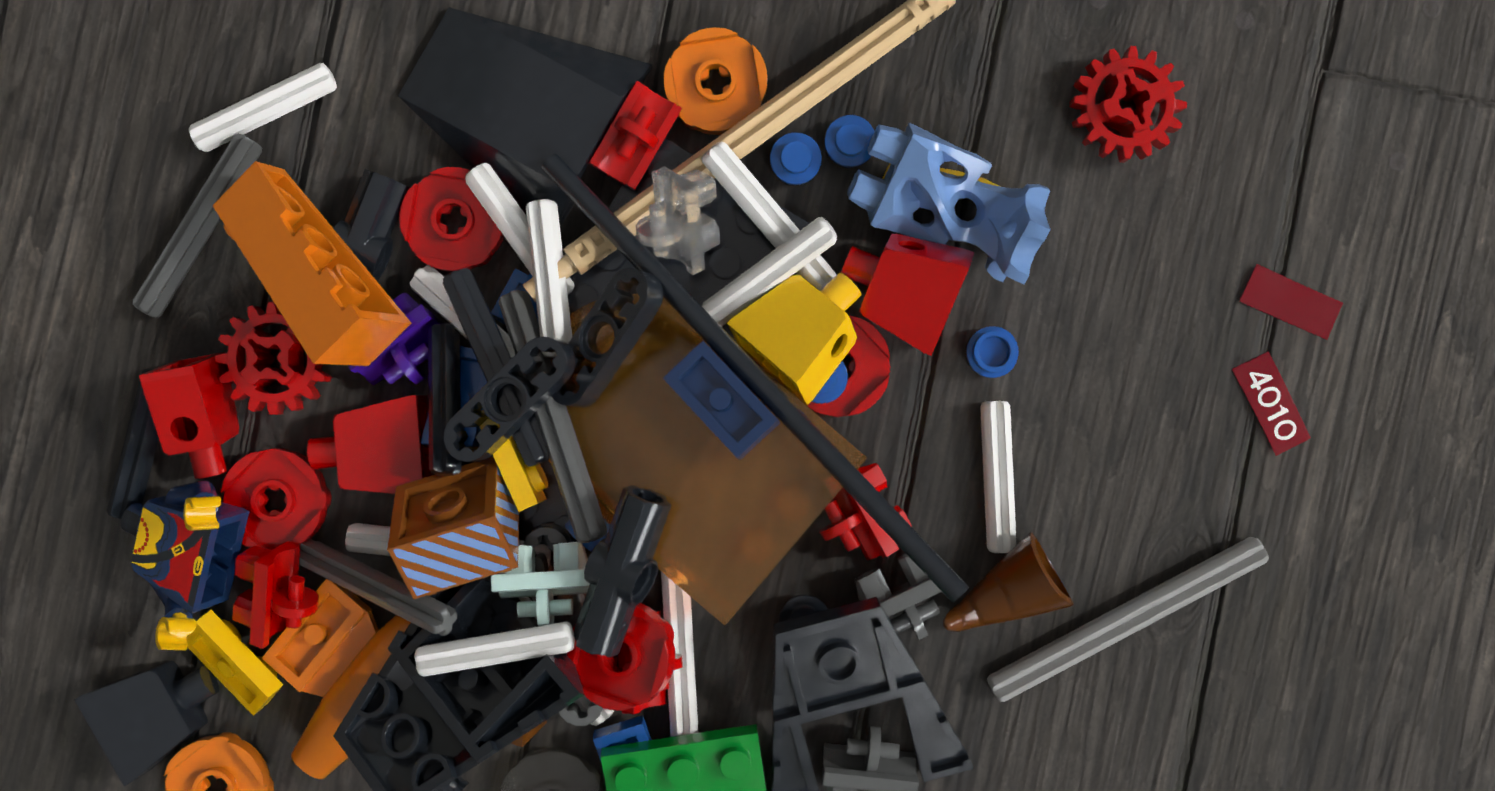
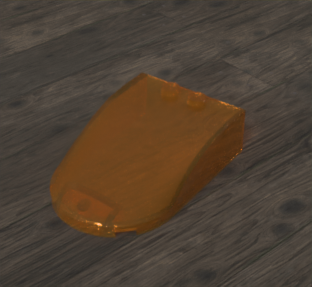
[548,294,867,625]

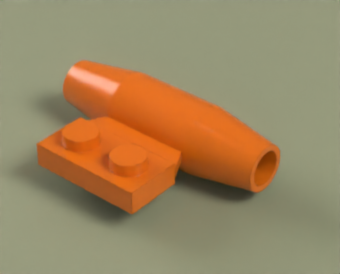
[262,579,410,780]

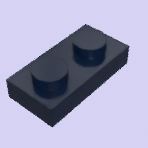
[663,341,780,461]

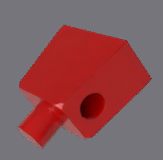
[841,234,975,356]
[139,352,239,479]
[307,395,433,494]

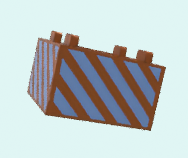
[387,457,519,600]

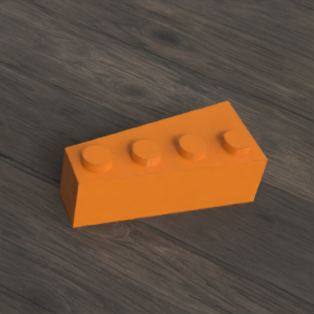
[213,161,412,366]

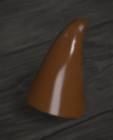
[943,532,1073,632]

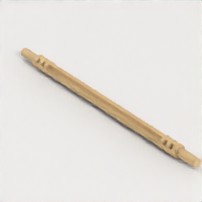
[523,0,956,302]

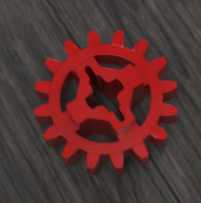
[1069,46,1187,163]
[215,302,332,415]

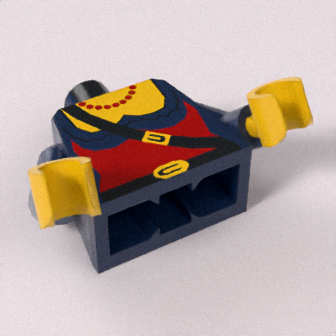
[121,481,250,651]

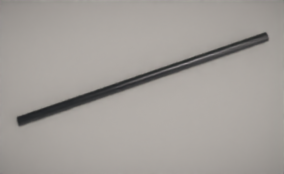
[541,154,969,603]

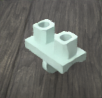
[491,542,590,626]

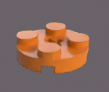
[664,27,768,135]
[164,732,274,791]

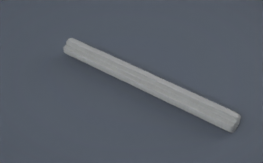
[987,537,1269,702]

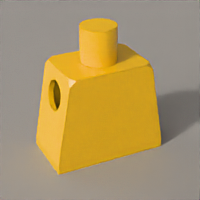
[727,273,861,405]

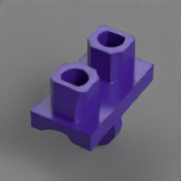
[348,293,443,386]

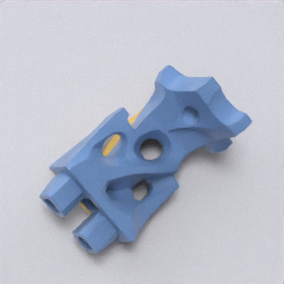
[847,123,1050,285]

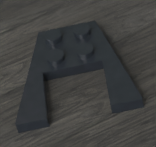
[771,596,973,791]

